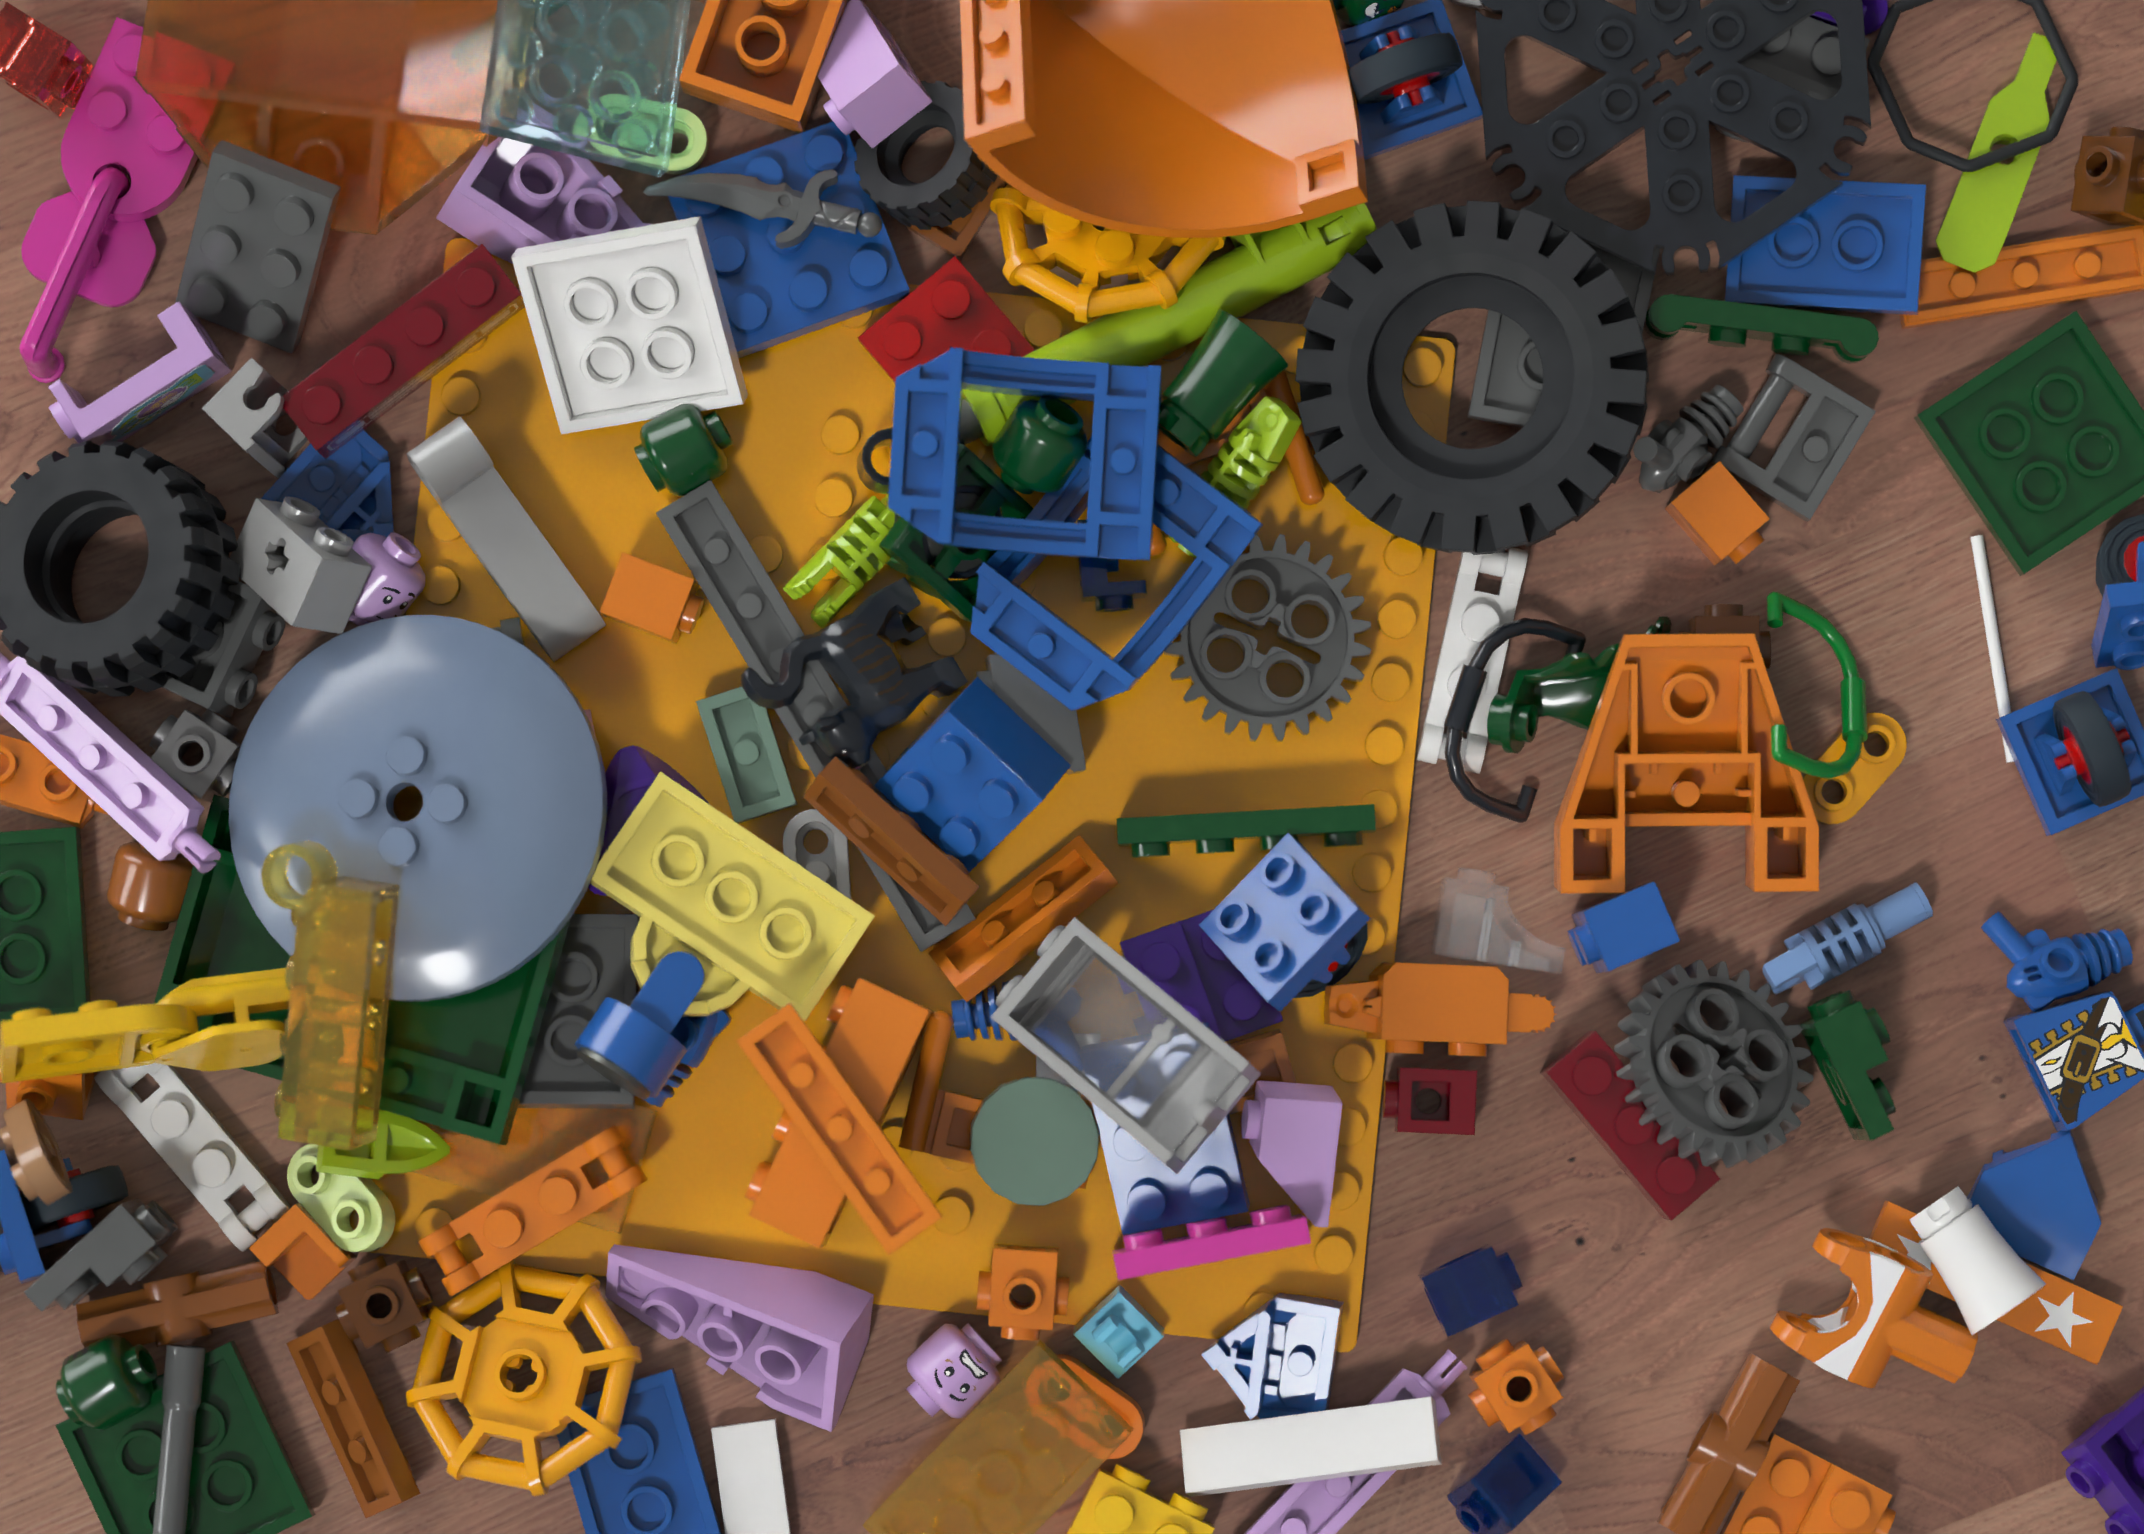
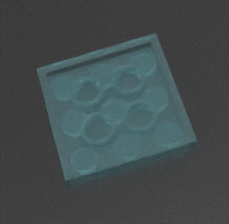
[479,0,691,177]

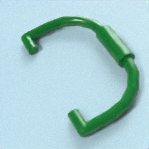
[1767,592,1868,779]

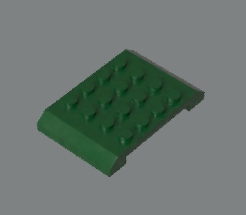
[154,794,572,1146]

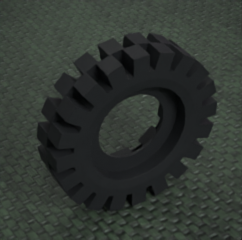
[1295,201,1649,555]

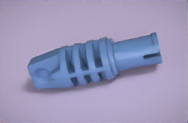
[1762,882,1933,995]

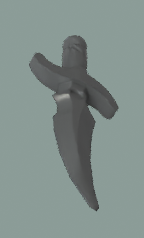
[644,169,882,249]

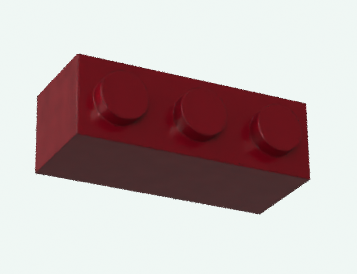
[1540,1031,1720,1221]

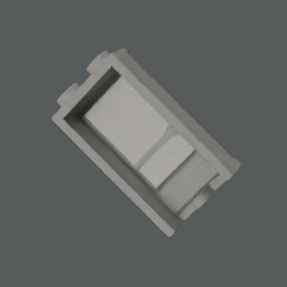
[991,917,1261,1174]

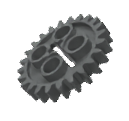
[1164,534,1371,742]
[1614,960,1813,1168]

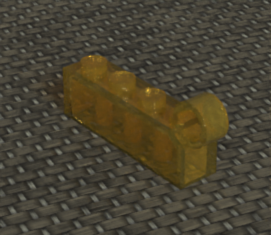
[261,840,399,1150]

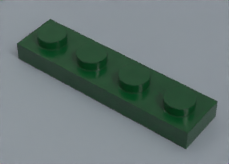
[1116,804,1376,858]

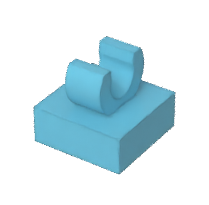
[1073,1285,1164,1379]

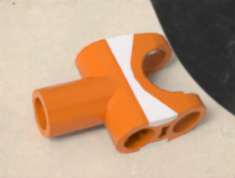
[1770,1228,1978,1388]

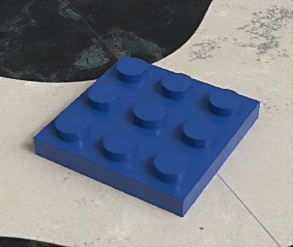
[667,121,910,359]

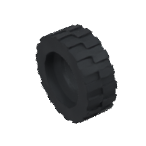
[854,80,997,230]

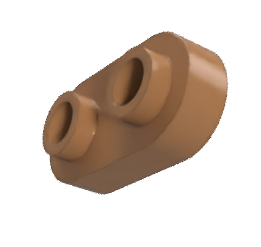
[0,1098,72,1205]

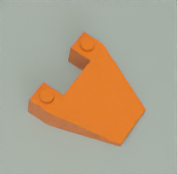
[1554,633,1819,893]

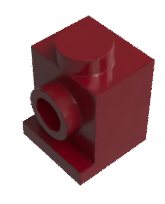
[1383,1067,1477,1135]

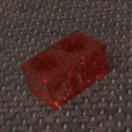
[0,2,93,118]

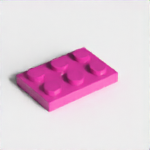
[1112,1205,1311,1280]

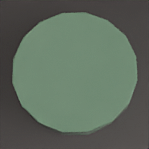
[970,1077,1099,1206]

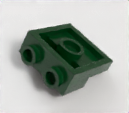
[1798,990,1896,1141]

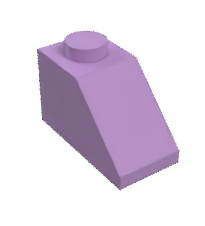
[818,0,933,148]
[1241,1080,1342,1228]

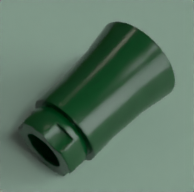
[1159,309,1288,457]

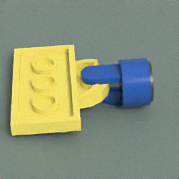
[575,772,875,1100]

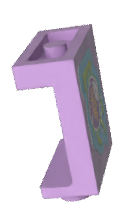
[49,301,232,446]

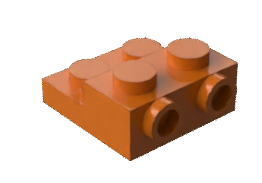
[1720,1433,1896,1534]

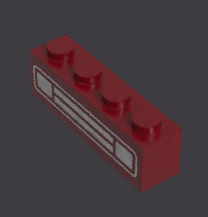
[283,244,525,459]

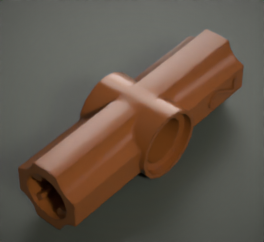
[76,1261,279,1348]
[1657,1353,1800,1534]

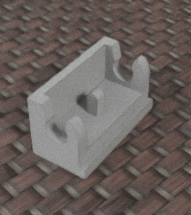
[202,357,308,479]

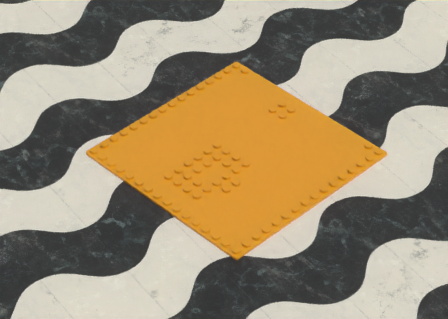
[350,238,1455,1352]

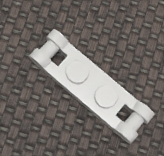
[1417,547,1528,774]
[94,1063,291,1252]

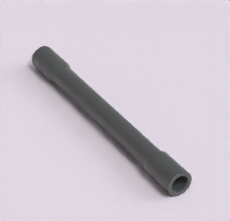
[153,1345,206,1534]

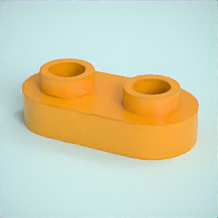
[1802,713,1907,825]

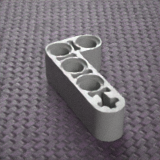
[407,416,606,662]

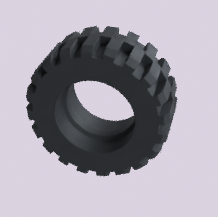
[0,440,240,697]

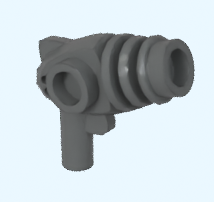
[1633,385,1744,493]

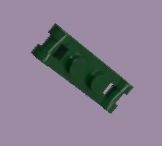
[1644,294,1879,364]

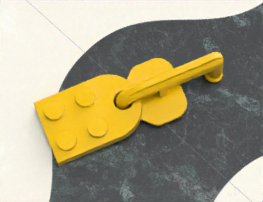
[0,966,381,1083]

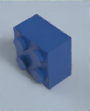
[874,677,1071,872]

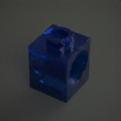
[1418,1244,1523,1337]

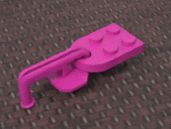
[19,17,236,383]

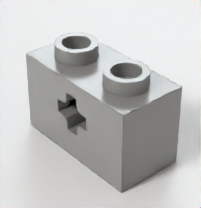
[229,497,372,634]

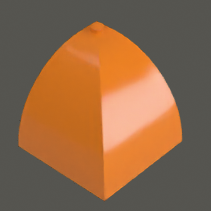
[960,0,1368,238]

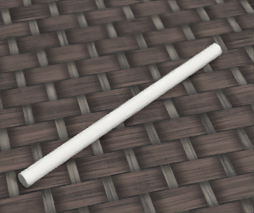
[1970,535,2014,763]

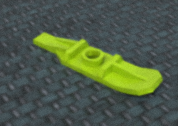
[1935,32,2057,273]

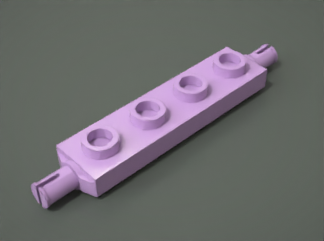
[0,652,221,873]
[1244,1349,1468,1534]

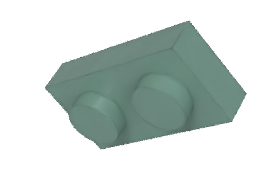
[696,687,798,824]

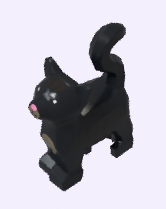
[741,577,968,769]

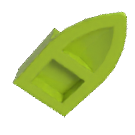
[316,1103,450,1180]

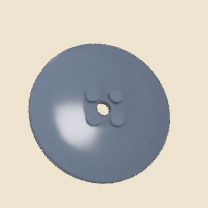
[229,615,607,1001]

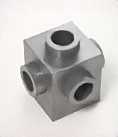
[150,709,241,802]

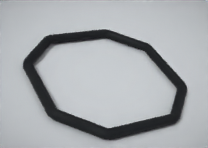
[1868,0,2078,172]

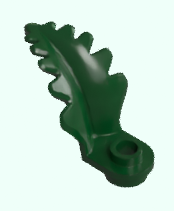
[1487,616,1671,754]

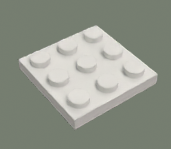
[511,216,748,434]

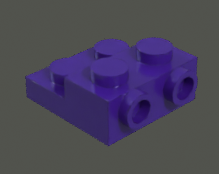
[1117,909,1283,1042]
[2061,1387,2144,1534]

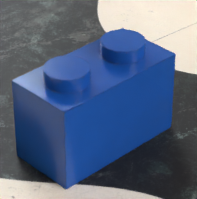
[1567,881,1680,973]

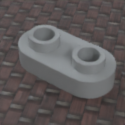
[783,809,852,900]

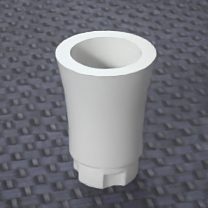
[1910,1186,2046,1335]

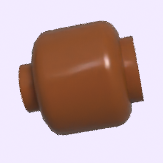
[107,841,193,931]

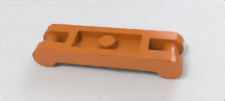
[418,1124,648,1297]

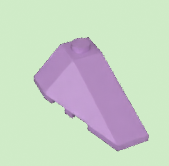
[436,94,652,264]
[605,1244,874,1432]

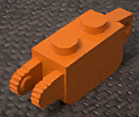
[1324,962,1557,1057]

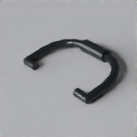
[1444,618,1586,823]

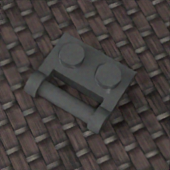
[1710,354,1876,522]

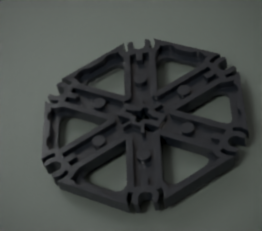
[1475,0,1871,276]

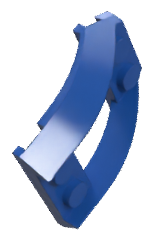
[888,348,1162,561]
[971,436,1263,711]

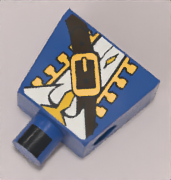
[2003,991,2144,1131]

